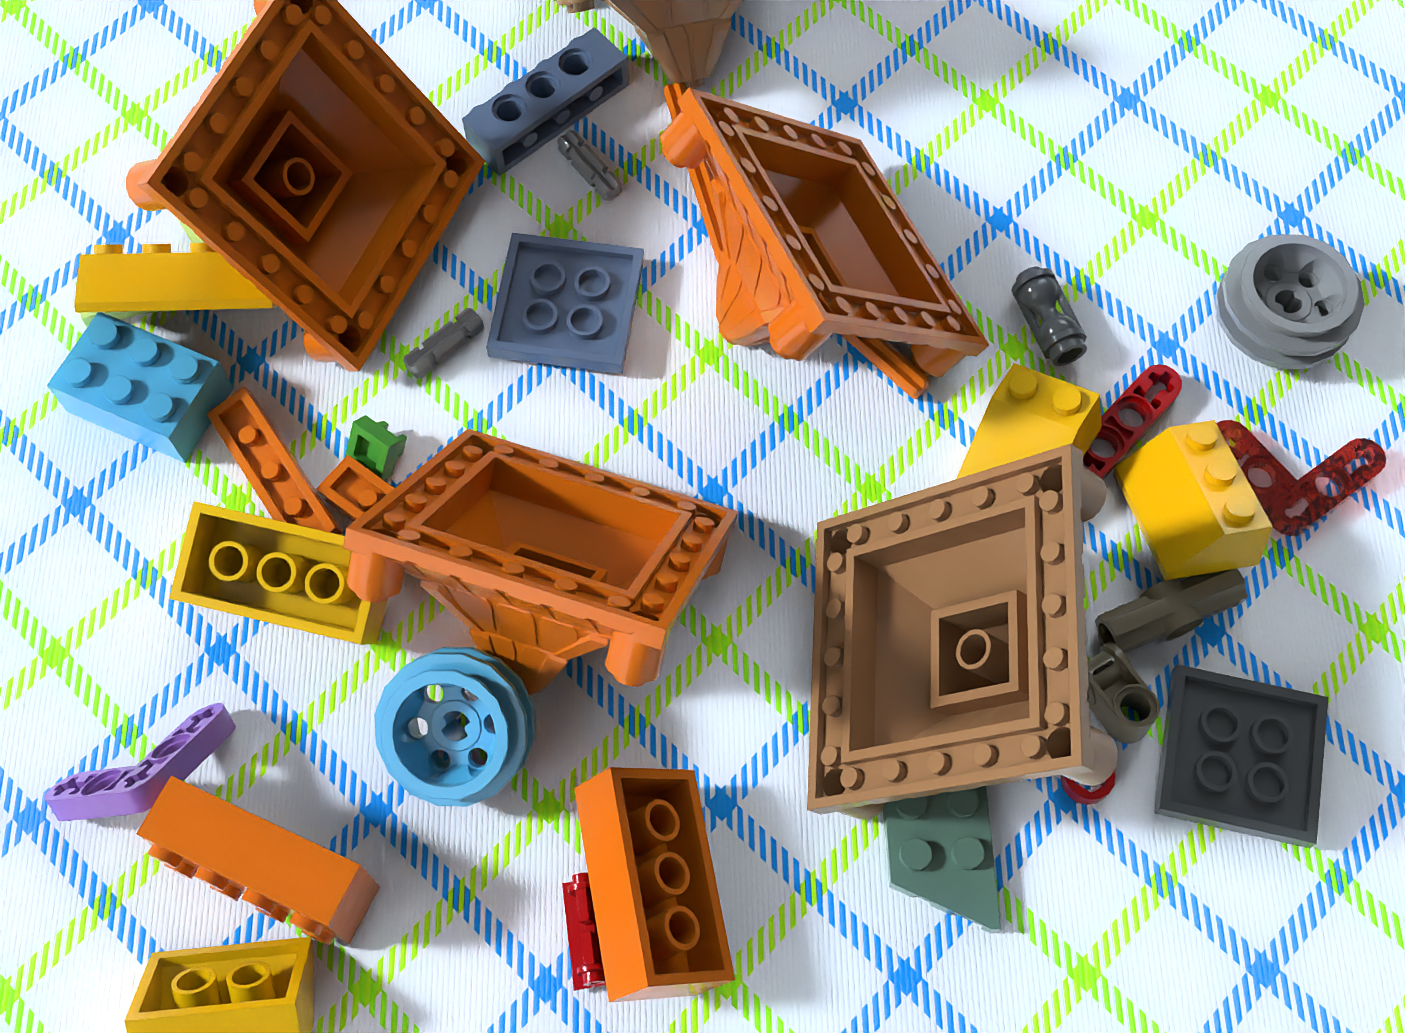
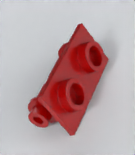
[562,872,606,991]

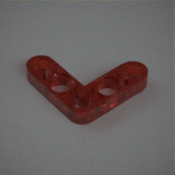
[1216,420,1386,536]

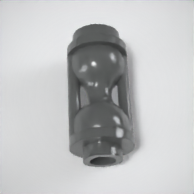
[1011,266,1087,366]

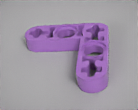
[44,703,236,821]

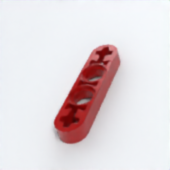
[1083,364,1182,480]

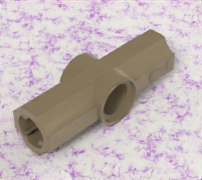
[1094,568,1248,653]

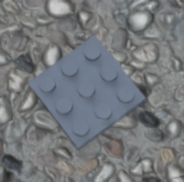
[486,233,644,374]

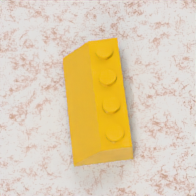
[74,243,277,313]

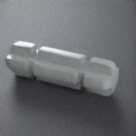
[557,130,622,201]
[403,308,484,378]

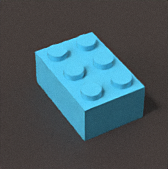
[47,312,233,463]

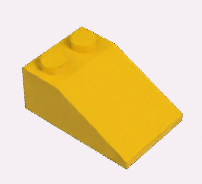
[956,363,1102,479]

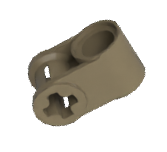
[1087,642,1160,744]

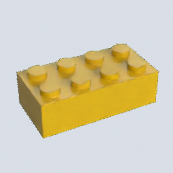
[169,501,389,645]

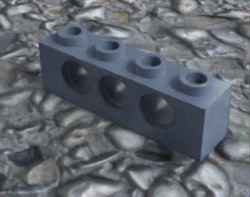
[462,27,629,177]

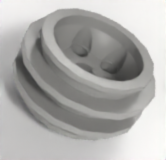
[1215,234,1365,369]

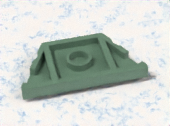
[883,786,1001,933]

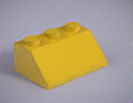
[1114,420,1273,580]
[124,937,314,1033]

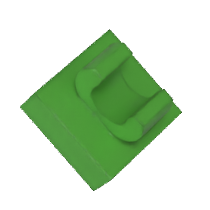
[345,415,407,480]

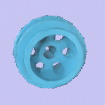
[374,647,535,807]

